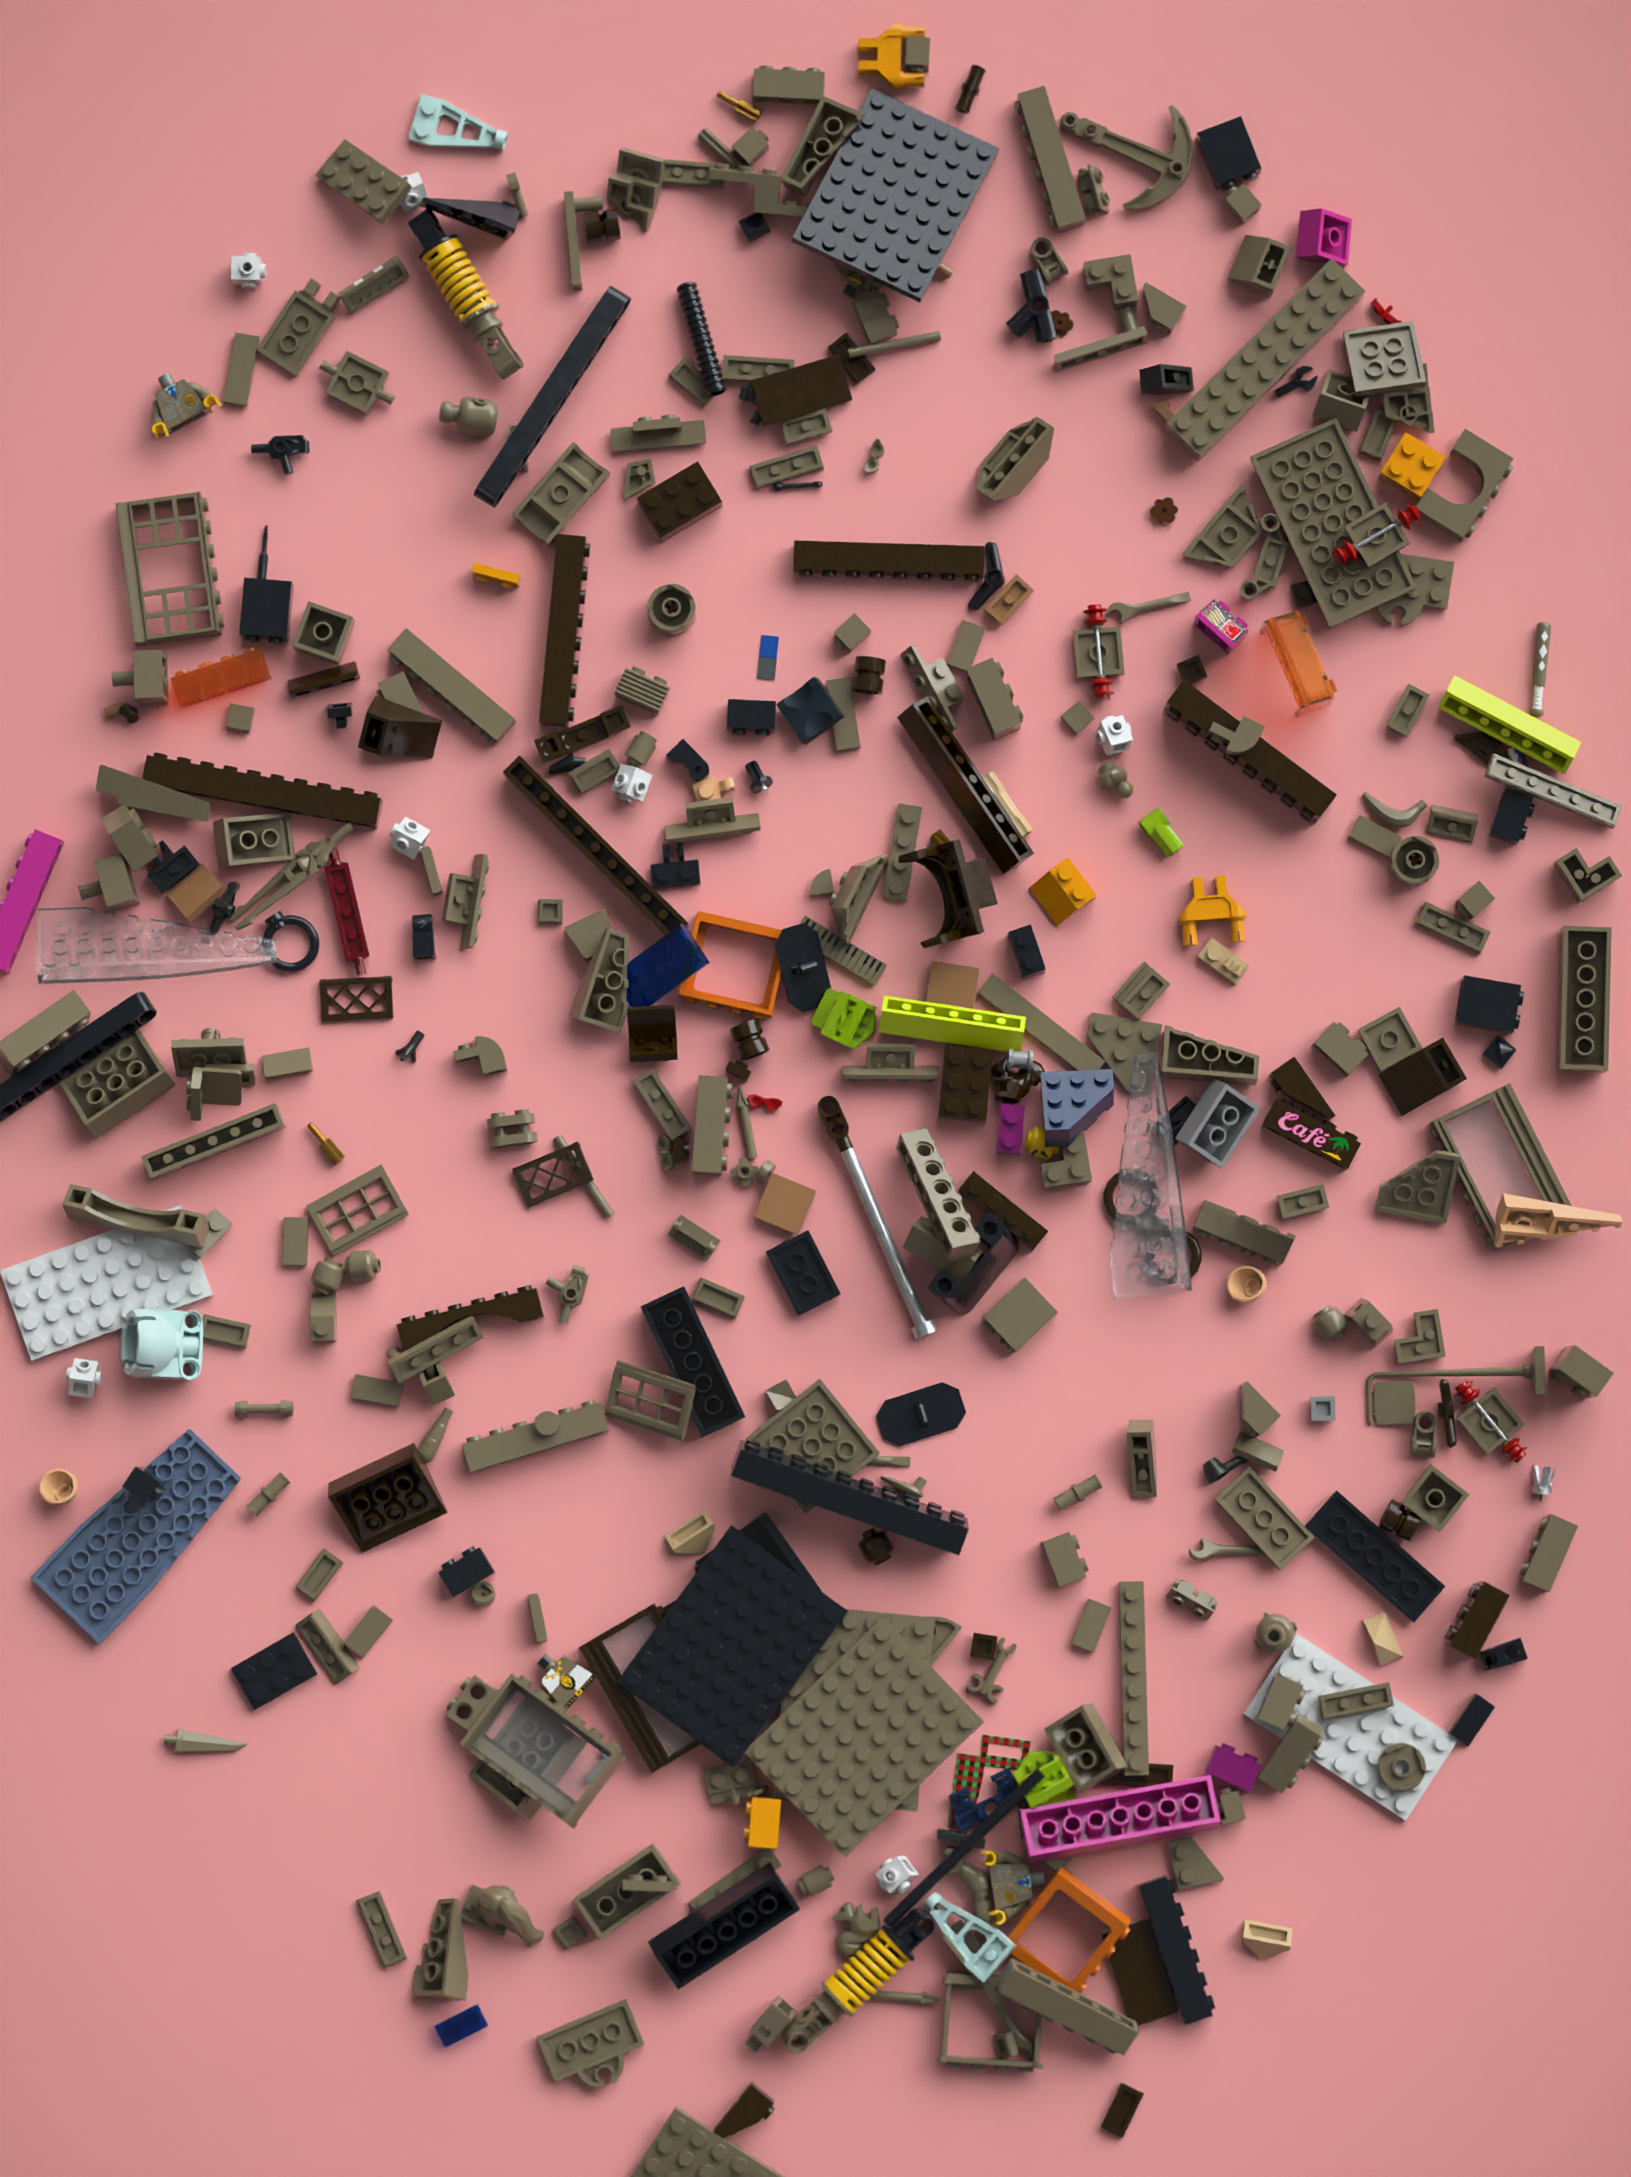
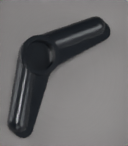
[968,542,1005,610]

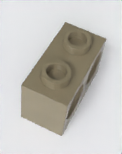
[446,1675,498,1731]

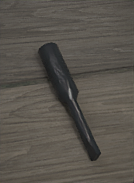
[257,525,268,579]

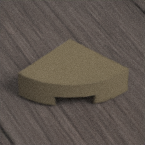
[810,869,834,897]

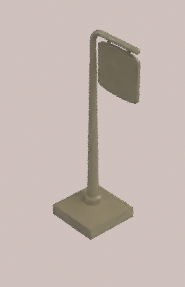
[1366,1346,1546,1425]

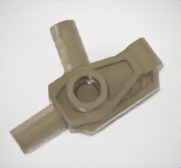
[545,1265,589,1324]

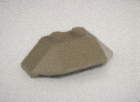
[976,417,1054,501]
[829,855,888,947]

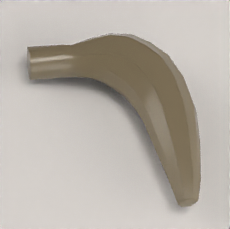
[1362,792,1427,828]

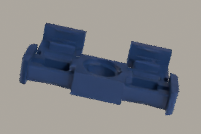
[948,1767,1028,1834]

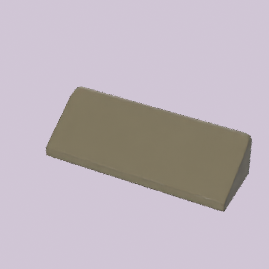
[295,1609,360,1684]

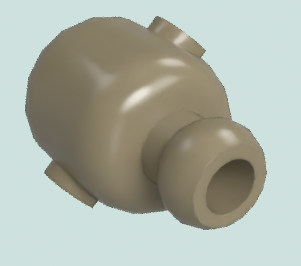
[439,396,498,438]
[1255,1612,1298,1653]

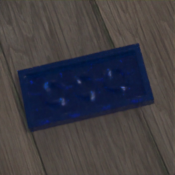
[627,923,710,1007]

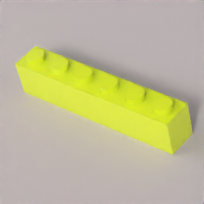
[1437,675,1581,774]
[879,995,1026,1052]

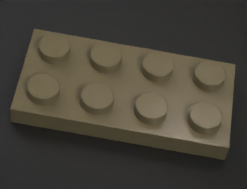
[315,139,413,224]
[1214,1466,1315,1570]

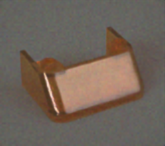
[1259,611,1337,718]

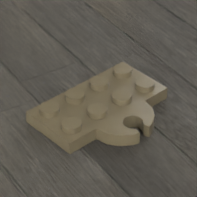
[1376,554,1454,626]
[537,1999,645,2088]

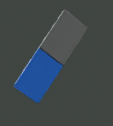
[757,635,779,680]

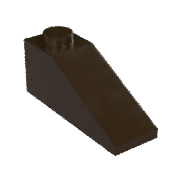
[1269,1057,1336,1120]
[713,2082,775,2139]

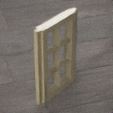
[306,1164,409,1256]
[605,1360,696,1441]

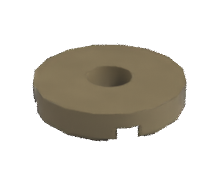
[1377,1743,1426,1792]

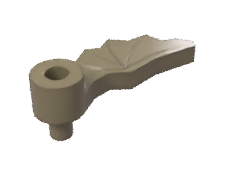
[729,1785,769,1805]

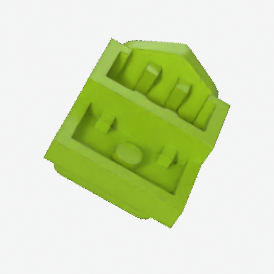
[812,988,877,1050]
[1013,1749,1076,1809]

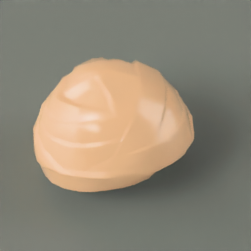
[1227,1266,1267,1303]
[39,1469,78,1506]

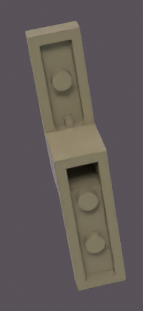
[709,163,811,217]

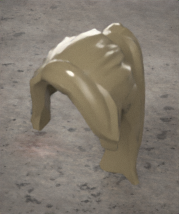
[477,1885,544,1948]

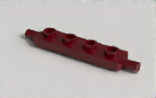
[325,849,370,976]

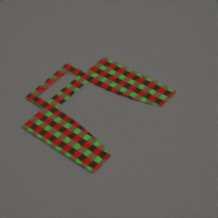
[948,1735,1036,1838]

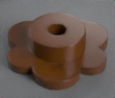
[1051,310,1073,337]
[1150,497,1178,523]

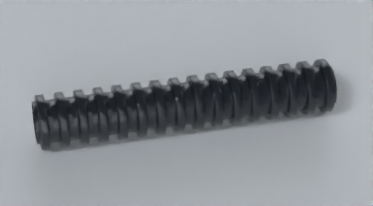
[676,282,727,396]

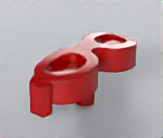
[1370,297,1402,324]
[747,1094,783,1112]

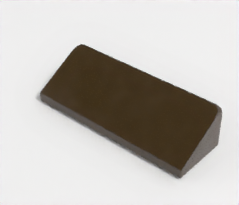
[287,662,360,698]

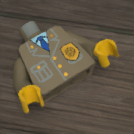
[151,372,221,440]
[980,1850,1046,1926]

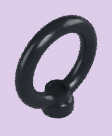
[262,911,319,972]

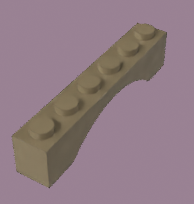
[62,1184,209,1248]

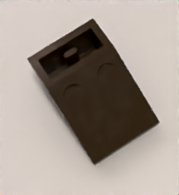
[358,696,443,758]
[1378,1037,1467,1116]

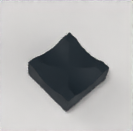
[776,677,845,745]

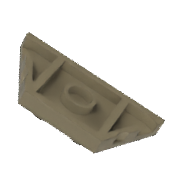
[1182,484,1264,569]

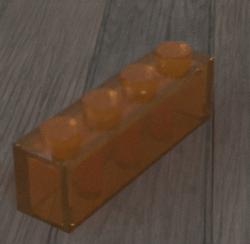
[171,647,272,708]

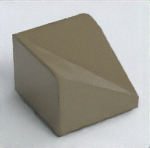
[765,1379,796,1412]

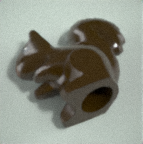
[991,1055,1045,1104]

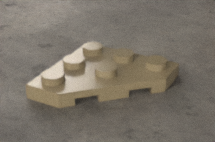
[1087,1012,1162,1095]
[1375,1150,1460,1223]

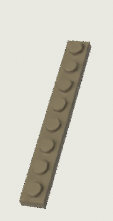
[1119,1581,1149,1776]

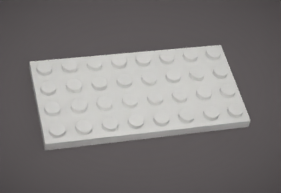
[0,1205,213,1361]
[1243,1633,1458,1821]

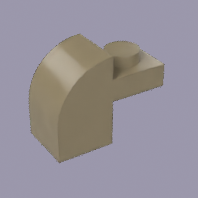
[1208,716,1265,755]
[453,1036,508,1076]

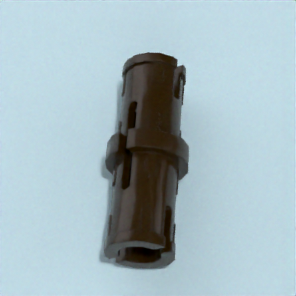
[955,65,986,114]

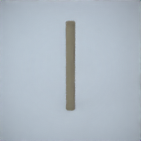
[847,331,941,358]
[553,1134,614,1218]

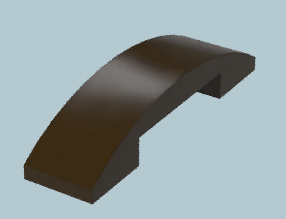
[534,705,631,763]

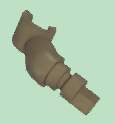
[943,1846,992,1922]

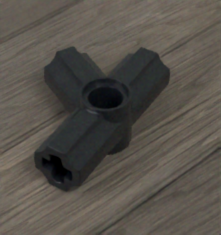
[1006,269,1057,344]

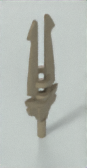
[230,822,354,930]

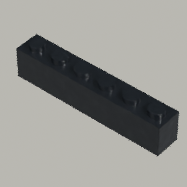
[1138,1875,1216,2025]

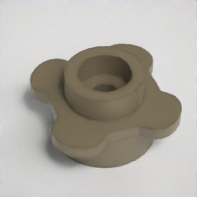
[730,1158,759,1186]

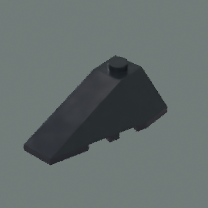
[419,198,520,240]

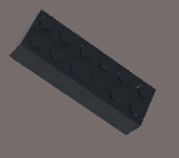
[640,1286,746,1438]
[648,1862,800,1990]

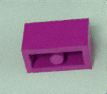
[996,1104,1025,1156]
[1204,1743,1261,1792]

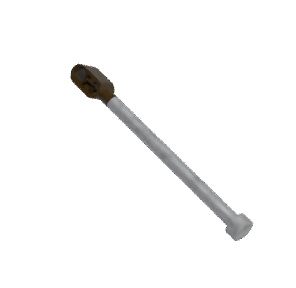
[818,1096,938,1339]

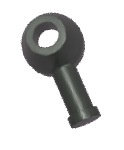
[1202,1455,1248,1484]

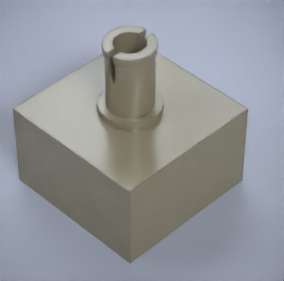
[112,650,169,705]
[78,853,140,912]

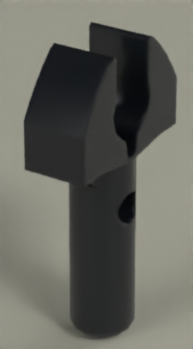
[1275,366,1318,398]

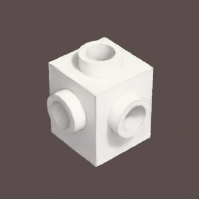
[399,172,429,212]
[231,253,266,288]
[1096,715,1133,756]
[611,764,653,803]
[389,817,430,859]
[66,1358,102,1399]
[876,1856,919,1894]

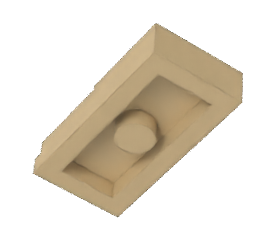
[1197,937,1250,985]

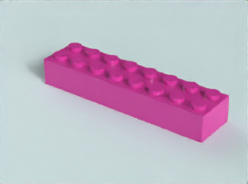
[1020,1775,1220,1864]

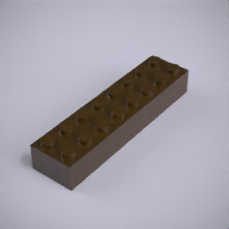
[1164,680,1337,823]

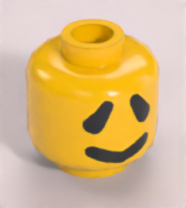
[1024,1126,1059,1160]

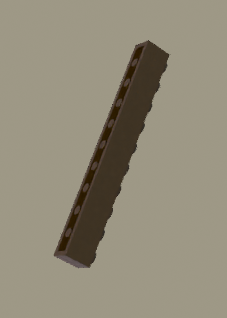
[142,752,383,829]
[503,755,689,942]

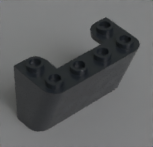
[927,1212,1019,1315]

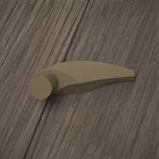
[880,1476,927,1498]

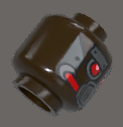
[858,1528,894,1565]

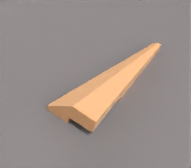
[1494,1194,1622,1248]

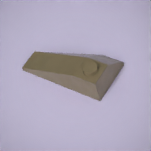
[412,1898,468,2001]

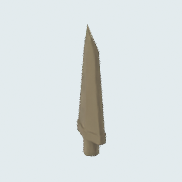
[164,1729,248,1753]

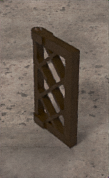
[319,976,394,1022]
[512,1141,594,1208]

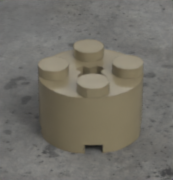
[648,584,696,635]
[1389,836,1439,887]

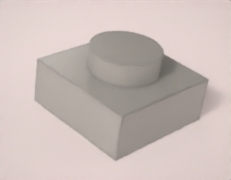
[1310,1396,1335,1421]

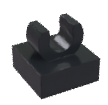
[327,702,353,728]

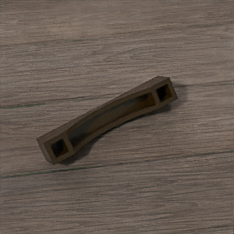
[396,1285,544,1352]

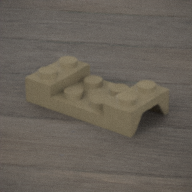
[512,442,610,547]

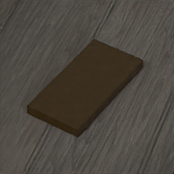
[749,354,853,426]
[1101,1919,1178,2026]

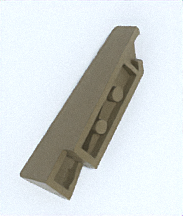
[96,765,210,822]

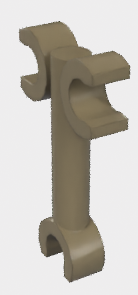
[967,1637,1016,1703]

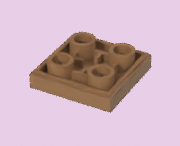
[167,863,226,923]
[926,961,979,1009]
[754,1173,816,1235]

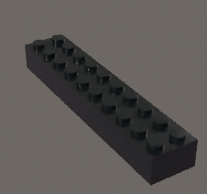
[731,1439,969,1555]

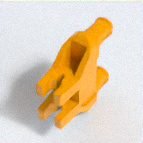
[858,22,925,91]
[1177,875,1247,947]

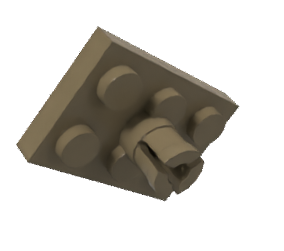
[171,1028,248,1076]

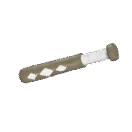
[1529,622,1551,717]

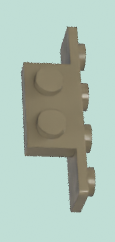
[610,415,706,452]
[901,645,965,732]
[665,797,761,843]
[442,854,489,949]
[843,1043,938,1082]

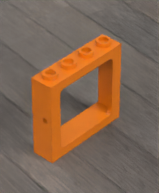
[678,911,782,1020]
[1007,1866,1131,1993]

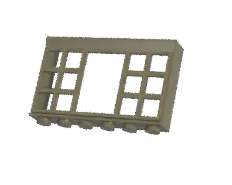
[115,491,225,647]

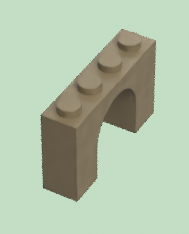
[1416,428,1514,542]

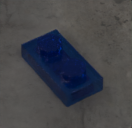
[434,2004,489,2048]

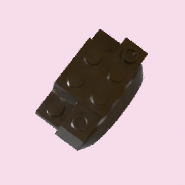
[898,839,998,948]

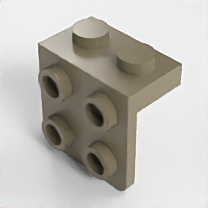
[186,1067,242,1121]

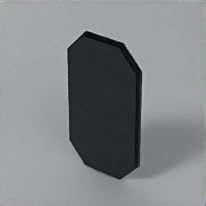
[775,923,831,1012]
[876,1382,966,1446]

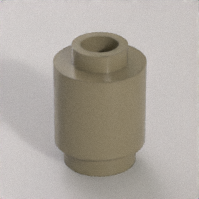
[625,731,657,768]
[797,1864,835,1897]

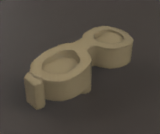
[865,438,884,474]
[657,1135,675,1171]

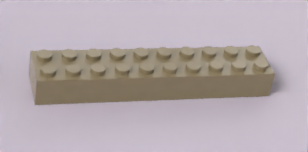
[1164,258,1366,462]

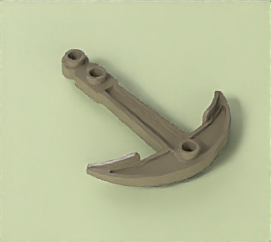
[1060,105,1193,210]

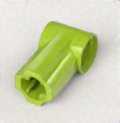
[1138,808,1184,858]

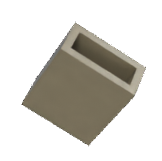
[983,1277,1058,1352]

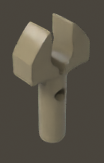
[506,172,528,218]

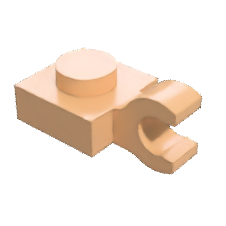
[692,776,736,802]

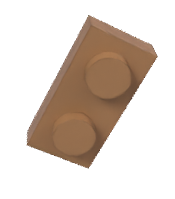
[984,574,1034,626]

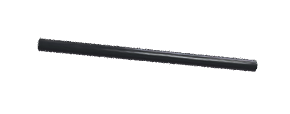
[883,1768,1045,1928]

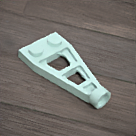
[408,94,508,151]
[923,1892,1017,1983]

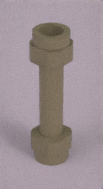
[235,1400,294,1417]

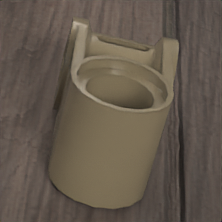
[1030,237,1069,285]
[1410,1411,1437,1458]

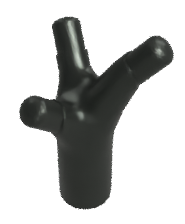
[395,1030,425,1062]

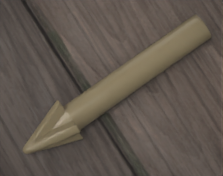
[736,1088,757,1159]
[869,1990,940,2005]

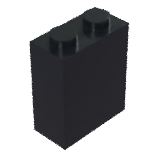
[1196,116,1262,191]
[239,577,294,644]
[1454,975,1524,1034]

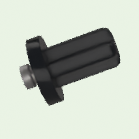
[745,761,773,793]

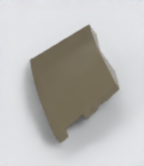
[606,147,666,232]
[1381,363,1435,433]

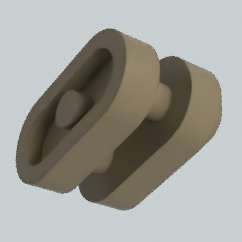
[487,1109,538,1148]

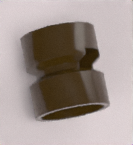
[584,208,621,244]
[852,656,886,695]
[730,1019,770,1061]
[1378,1499,1421,1541]

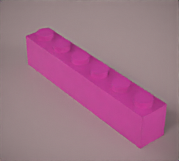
[0,829,64,974]

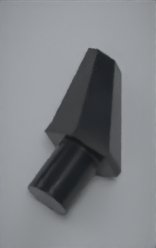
[549,753,585,775]

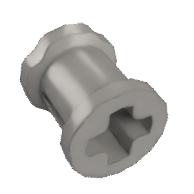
[1007,1049,1033,1071]

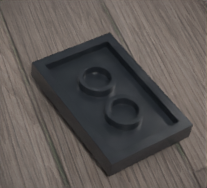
[766,1230,841,1316]
[231,1632,318,1710]

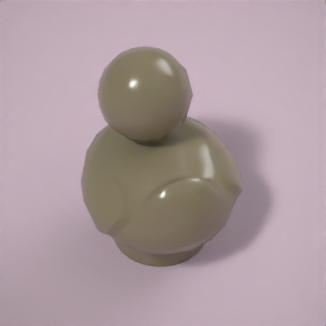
[1098,761,1134,798]

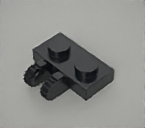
[148,840,200,894]
[651,842,701,889]

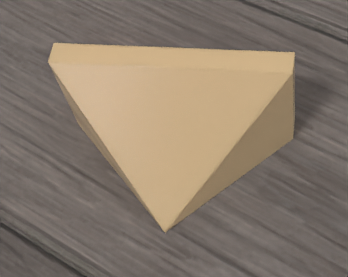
[664,1510,715,1554]
[1363,1611,1403,1665]
[1242,1919,1293,1961]

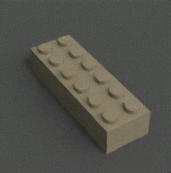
[1557,926,1612,1073]

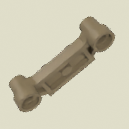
[1239,513,1289,601]

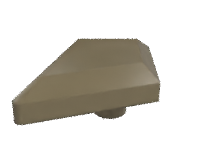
[624,459,656,500]

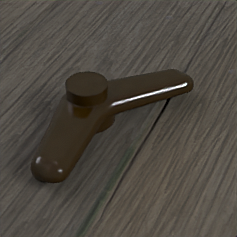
[1438,1379,1457,1448]

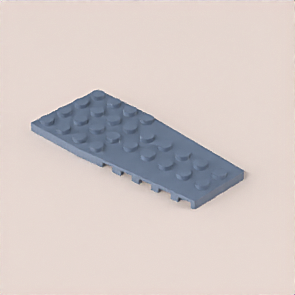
[31,1429,241,1644]

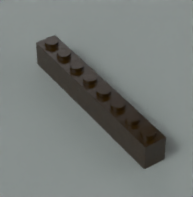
[539,534,591,728]
[793,540,985,582]
[897,696,1034,874]

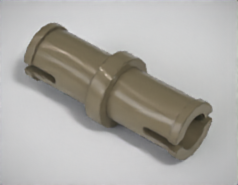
[246,1472,291,1517]
[1053,1474,1102,1511]

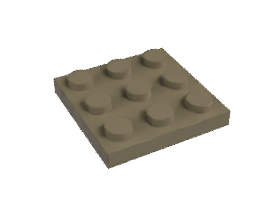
[1343,321,1426,397]

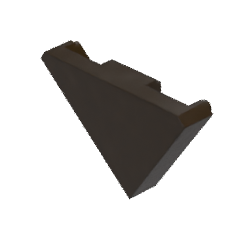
[1454,732,1503,765]

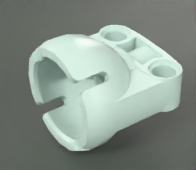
[121,1308,203,1380]

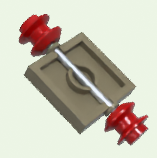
[1332,503,1422,568]
[1073,604,1125,701]
[1454,1380,1528,1463]

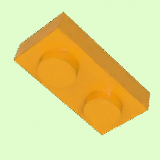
[471,563,521,589]

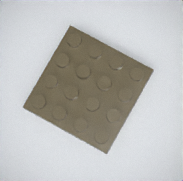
[745,1379,880,1514]

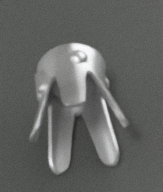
[1532,1465,1557,1501]

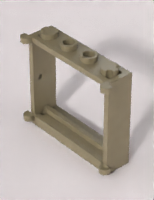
[937,1972,1044,2072]

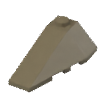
[569,928,629,1033]

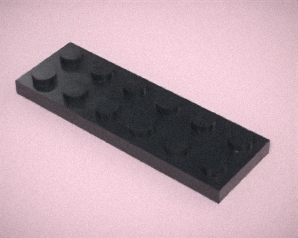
[1305,1490,1446,1623]

